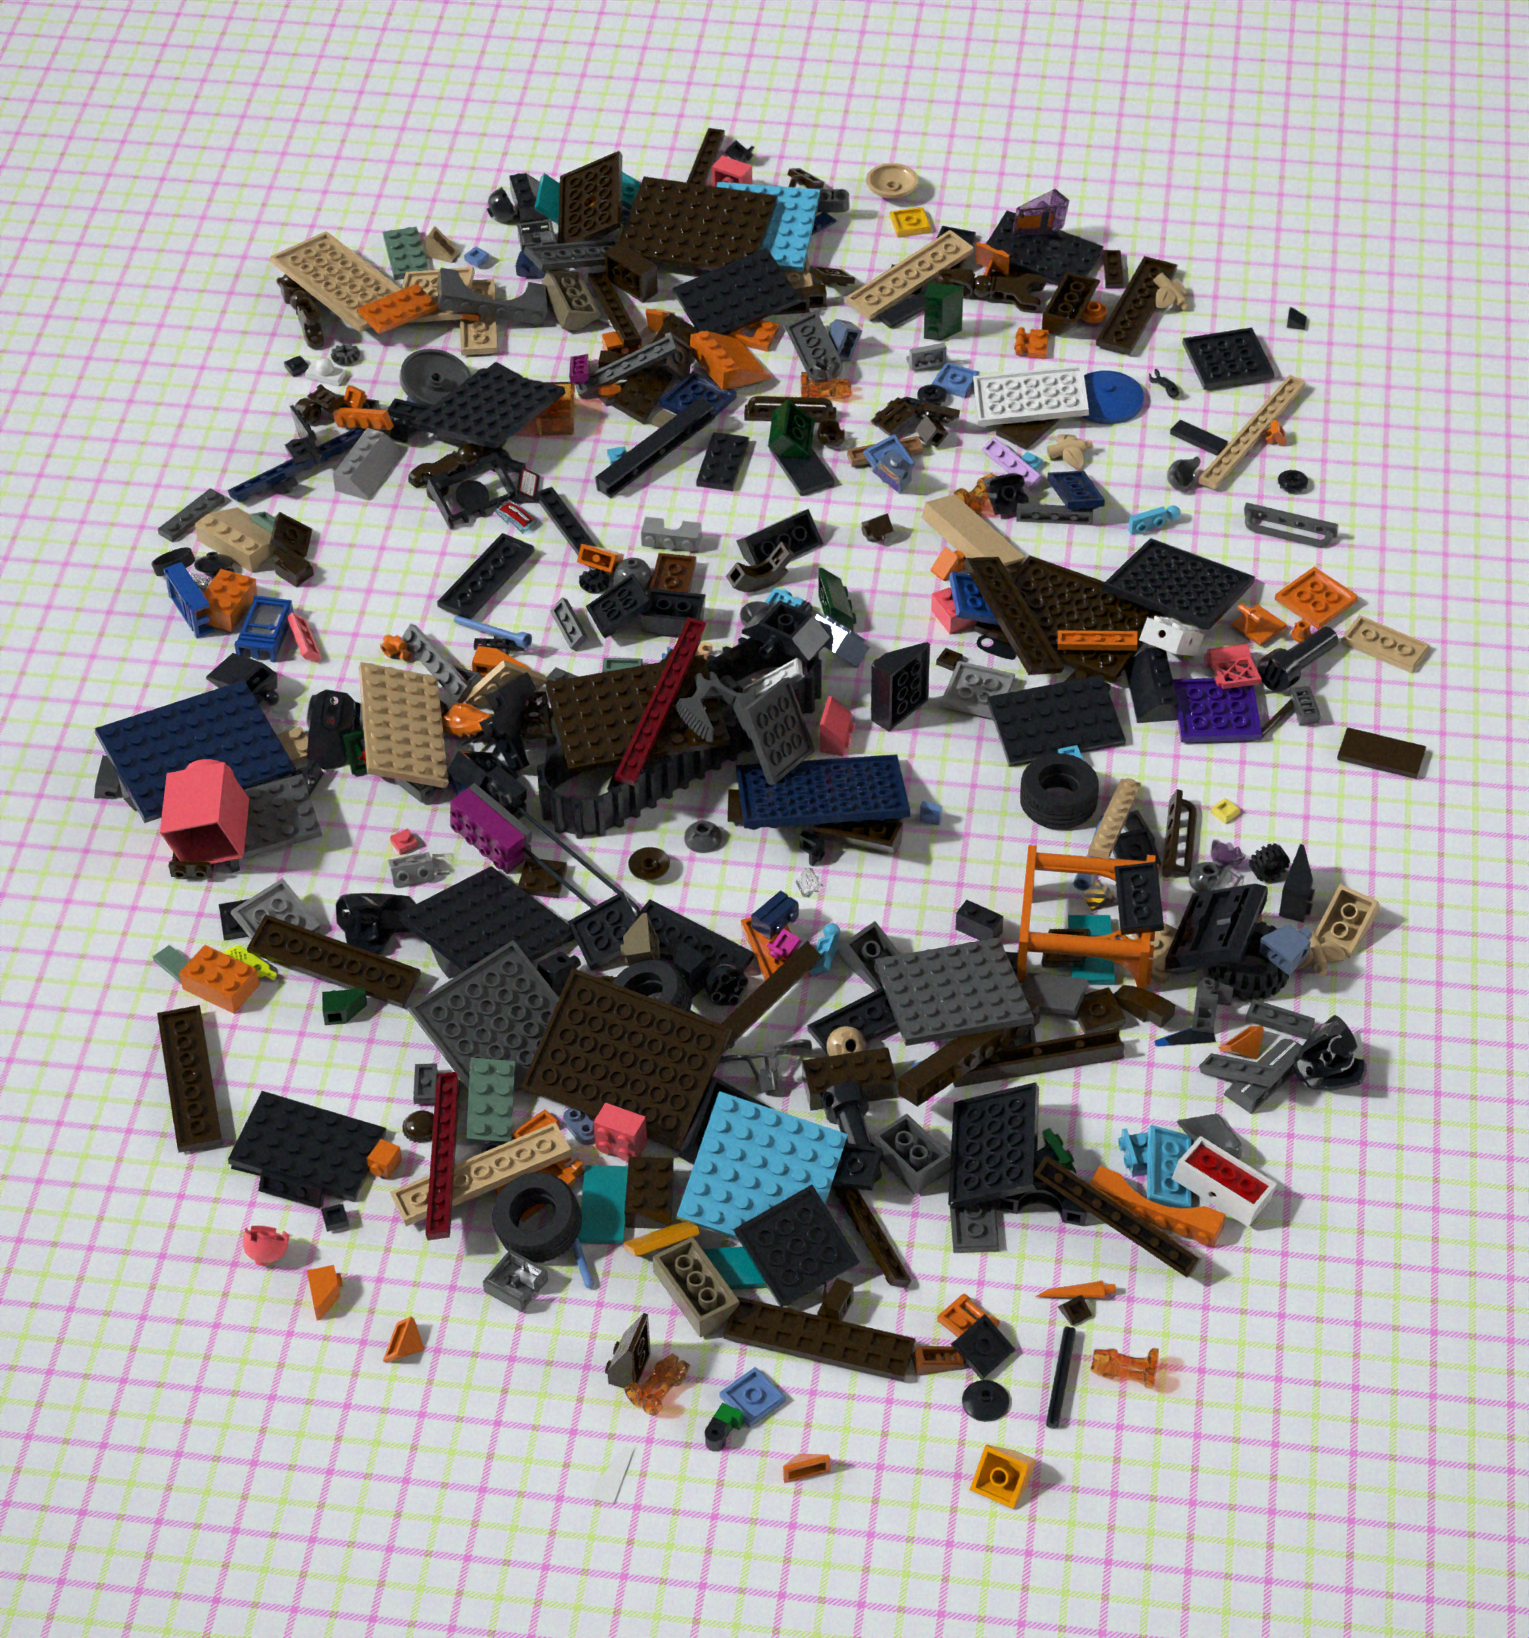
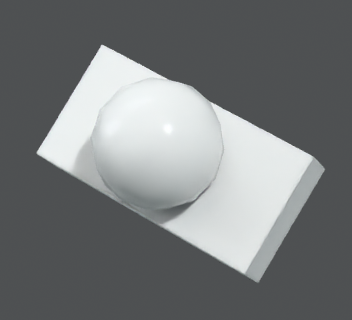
[305,358,346,385]

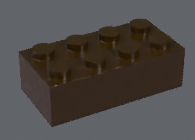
[802,1047,897,1111]

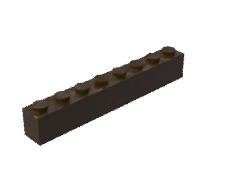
[898,998,1040,1107]
[1033,1156,1202,1278]

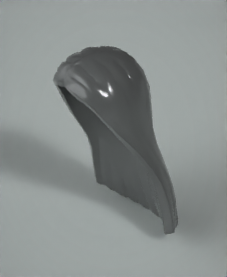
[1177,1113,1243,1160]

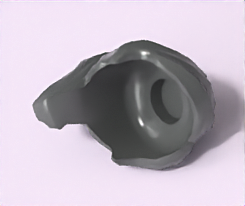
[1167,456,1201,491]

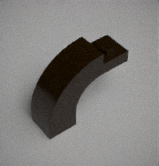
[726,541,795,592]

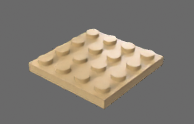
[401,267,475,324]

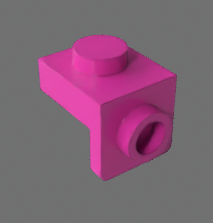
[766,928,802,961]

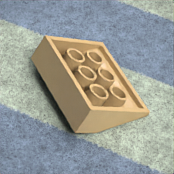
[195,507,282,572]

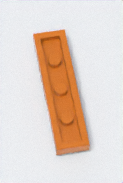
[333,407,394,430]
[1058,630,1137,651]

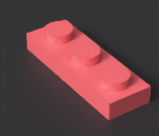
[287,612,322,663]

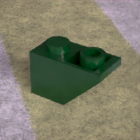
[322,988,367,1025]

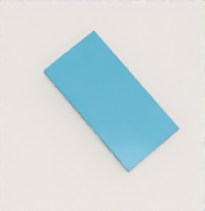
[1147,1125,1192,1208]

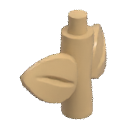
[1153,273,1188,311]
[1047,434,1093,470]
[1296,931,1346,977]

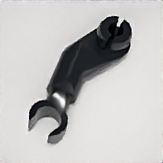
[1149,369,1179,398]

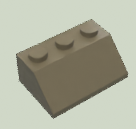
[621,913,661,966]

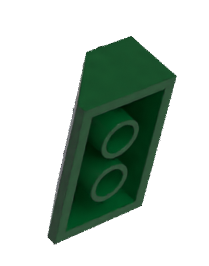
[924,283,964,340]
[768,399,815,458]
[818,568,856,631]

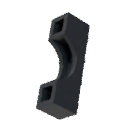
[995,1181,1088,1226]

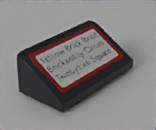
[517,467,540,503]

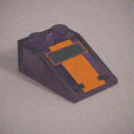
[1011,189,1070,236]

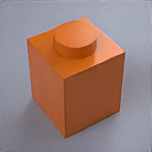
[367,1139,402,1179]

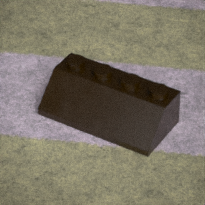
[1042,272,1100,335]
[812,819,903,854]

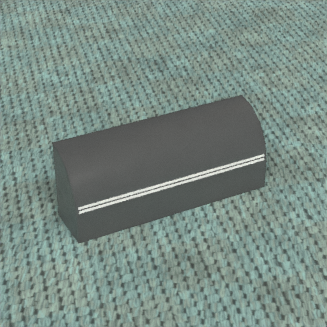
[1224,1039,1302,1114]

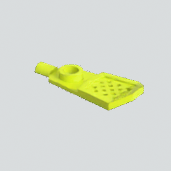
[224,945,277,980]

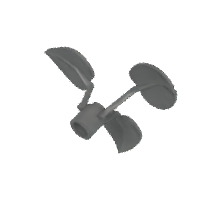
[718,1039,812,1092]

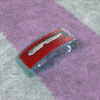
[495,500,537,534]

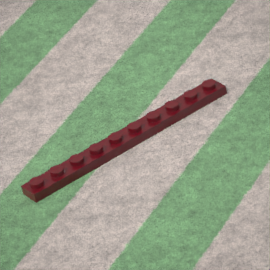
[615,617,708,786]
[425,1072,460,1241]

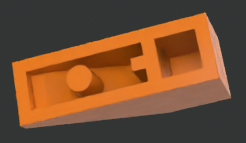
[472,646,530,678]

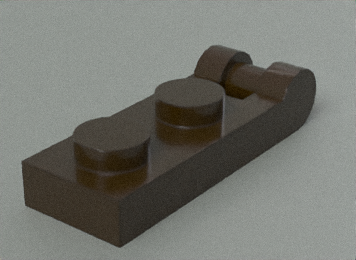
[307,384,345,414]

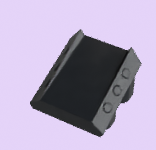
[983,473,1029,515]

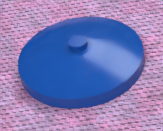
[1081,370,1144,424]

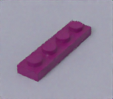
[569,354,589,385]

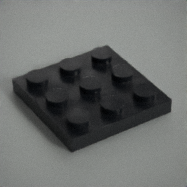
[586,573,653,639]
[568,891,637,971]

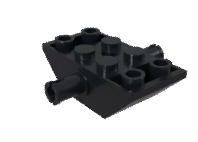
[742,600,830,664]

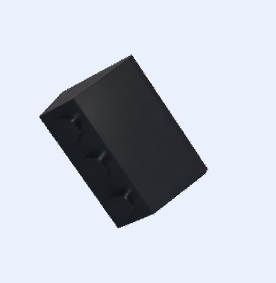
[509,173,549,223]
[641,588,706,636]

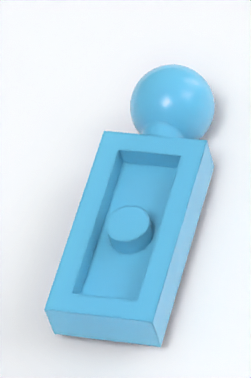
[1128,505,1181,535]
[808,923,840,976]

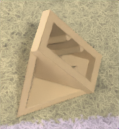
[426,226,460,262]

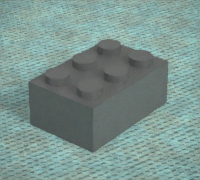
[872,1114,951,1194]

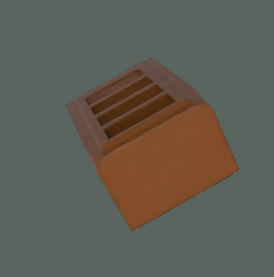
[912,1346,965,1375]

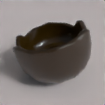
[817,420,845,447]

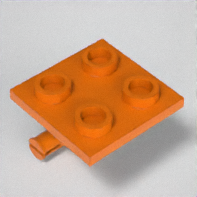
[976,242,1009,277]
[1231,603,1287,646]

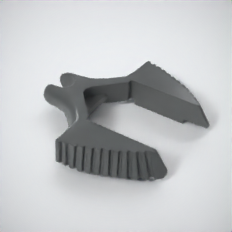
[675,672,756,742]

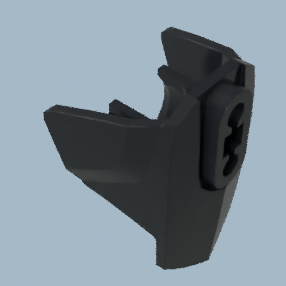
[306,689,363,769]
[336,893,416,954]
[1294,1015,1367,1091]

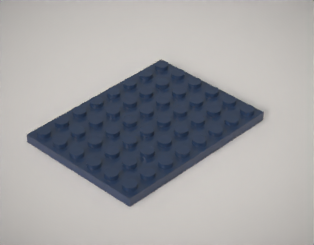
[95,680,296,823]
[736,754,910,830]

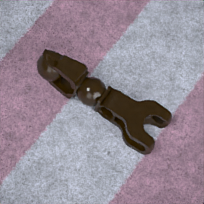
[936,269,1046,313]
[277,274,324,348]
[408,440,507,501]

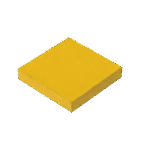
[889,207,931,237]

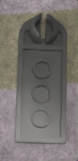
[785,311,843,385]

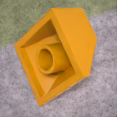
[969,1445,1037,1509]

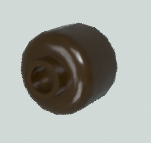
[295,398,321,424]

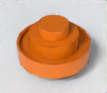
[1081,301,1107,324]

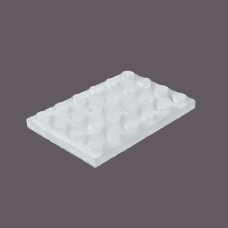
[973,365,1089,427]

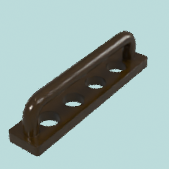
[744,396,837,423]
[1162,789,1197,878]

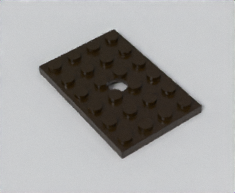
[558,151,623,244]

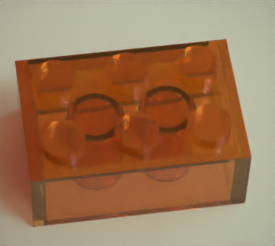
[536,382,576,436]

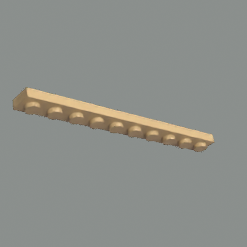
[1198,375,1306,490]

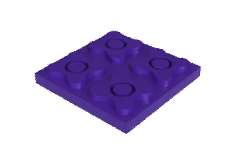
[1173,677,1262,742]

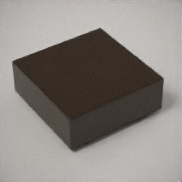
[936,648,963,671]

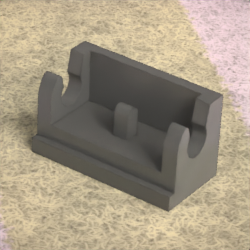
[94,755,119,799]

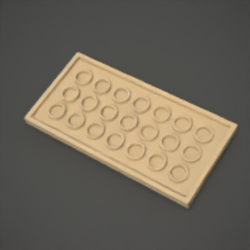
[270,231,402,333]
[358,662,449,788]

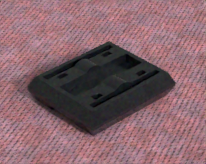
[1165,883,1268,975]

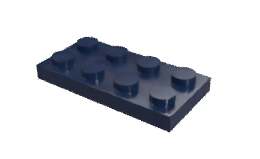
[1047,470,1105,511]

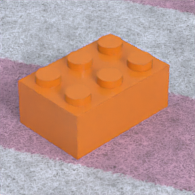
[196,569,257,632]
[179,945,259,1014]

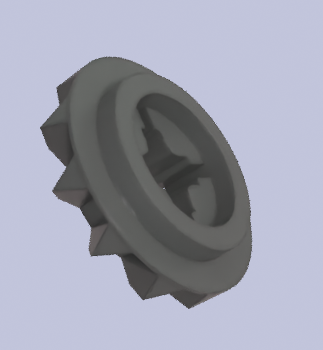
[331,343,360,365]

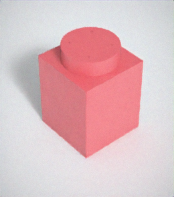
[160,759,249,864]

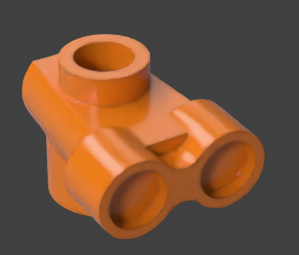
[380,634,411,661]

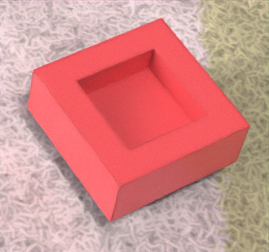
[390,829,418,855]

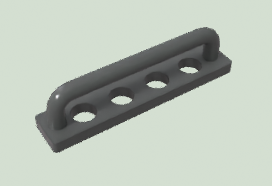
[1244,502,1338,547]

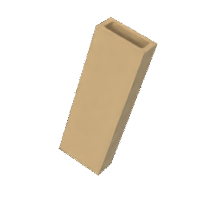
[921,494,1025,576]

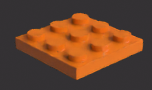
[1275,567,1358,630]

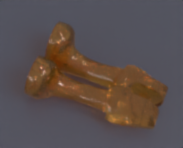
[800,372,852,399]
[954,472,996,514]
[1090,1348,1159,1389]
[624,1353,690,1416]

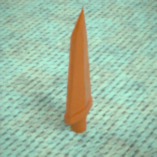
[1035,1281,1116,1299]

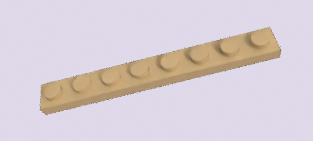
[1088,778,1141,859]

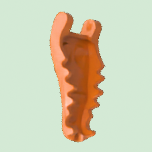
[442,703,492,737]

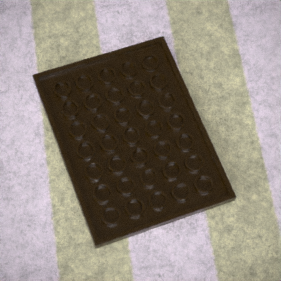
[618,176,778,271]
[975,555,1164,683]
[546,655,730,774]
[520,968,732,1151]

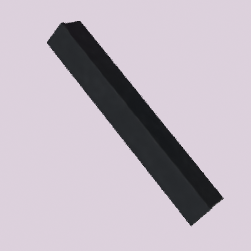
[595,396,715,498]

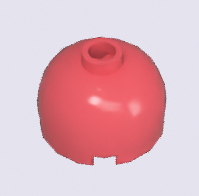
[243,1225,290,1266]

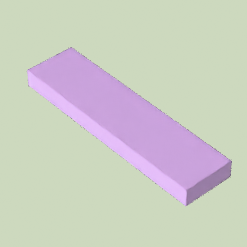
[981,436,1044,492]

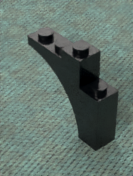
[479,672,537,772]

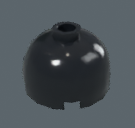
[487,187,518,223]

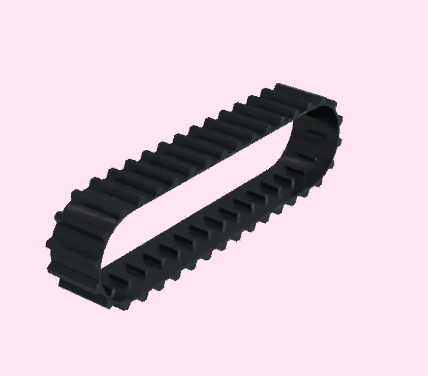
[537,637,822,839]

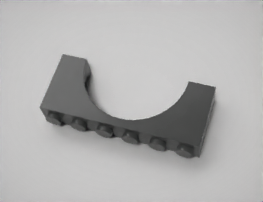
[437,268,547,325]

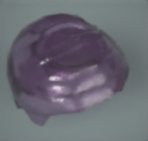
[1210,839,1246,868]

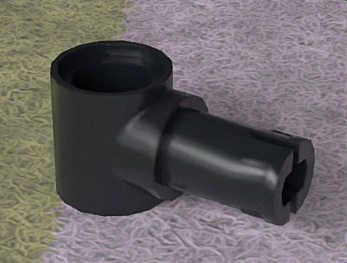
[491,448,526,474]

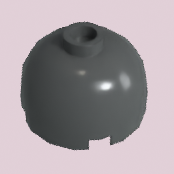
[614,557,652,592]

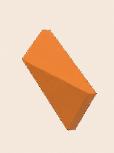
[1219,1026,1264,1059]
[383,1317,424,1363]
[783,1453,830,1483]

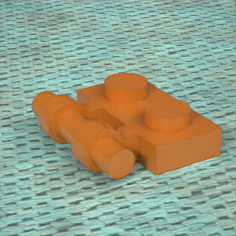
[1014,327,1049,359]

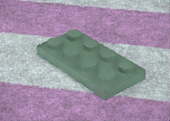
[383,227,428,280]
[466,1058,515,1145]

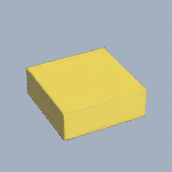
[1210,798,1240,824]

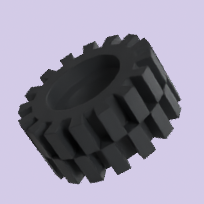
[1249,843,1290,882]

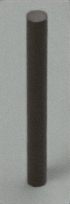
[1261,692,1306,738]

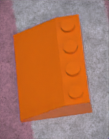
[690,331,771,391]

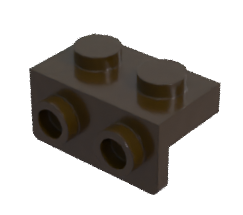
[168,852,215,878]

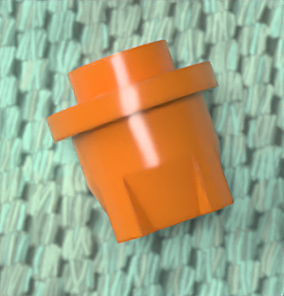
[1291,619,1311,642]

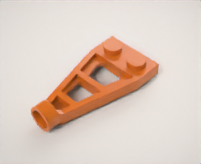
[725,320,779,351]

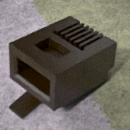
[273,548,314,588]
[817,1278,854,1321]

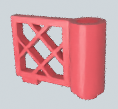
[1204,644,1262,689]

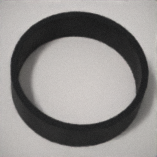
[151,547,195,576]

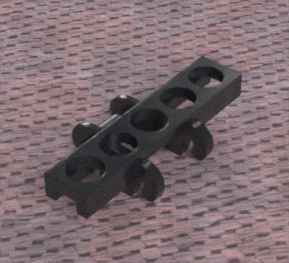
[474,635,525,655]

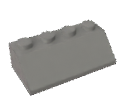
[333,428,402,500]

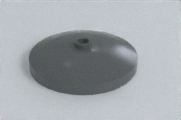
[399,349,471,406]

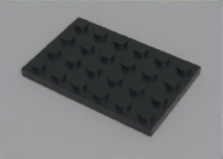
[986,210,1104,285]
[672,247,801,335]
[987,675,1126,767]
[948,1082,1039,1209]
[228,1091,386,1202]

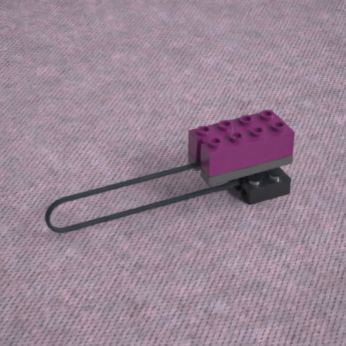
[450,765,640,915]

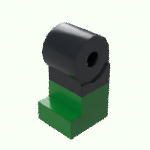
[704,1402,744,1452]

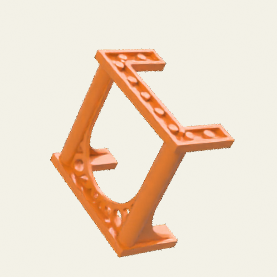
[1017,845,1159,990]

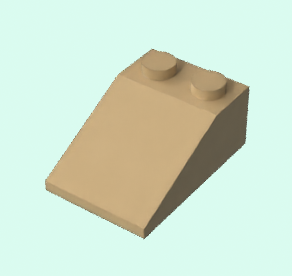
[1315,884,1381,958]

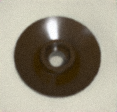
[628,847,670,881]

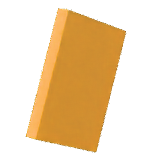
[623,1221,700,1257]

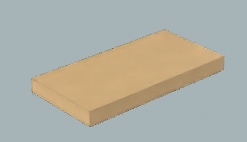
[1341,615,1430,673]

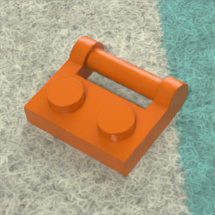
[937,1293,1000,1337]

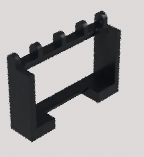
[427,453,518,529]

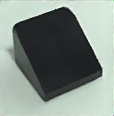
[1287,307,1307,330]

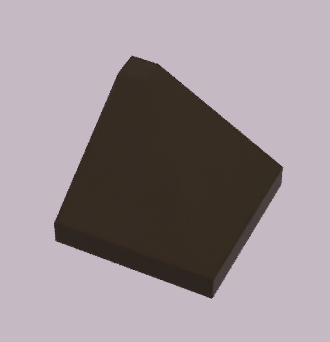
[1058,1295,1092,1326]

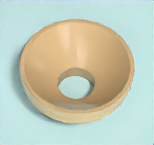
[827,1026,866,1056]

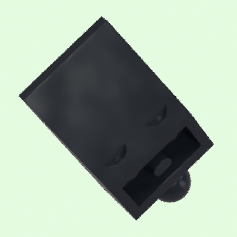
[206,653,280,706]

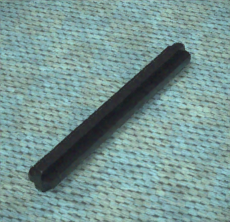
[1046,1326,1076,1429]

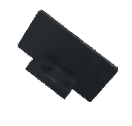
[284,405,322,465]

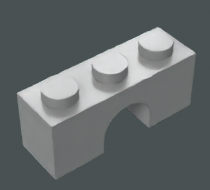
[641,517,702,552]

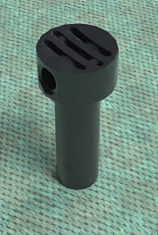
[1257,626,1338,692]
[821,1082,882,1182]

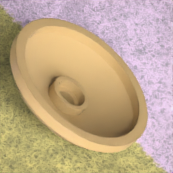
[866,163,918,198]

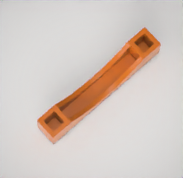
[1090,1166,1226,1248]

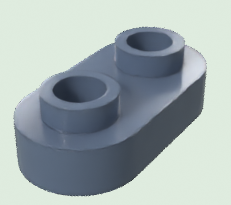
[563,1108,595,1145]

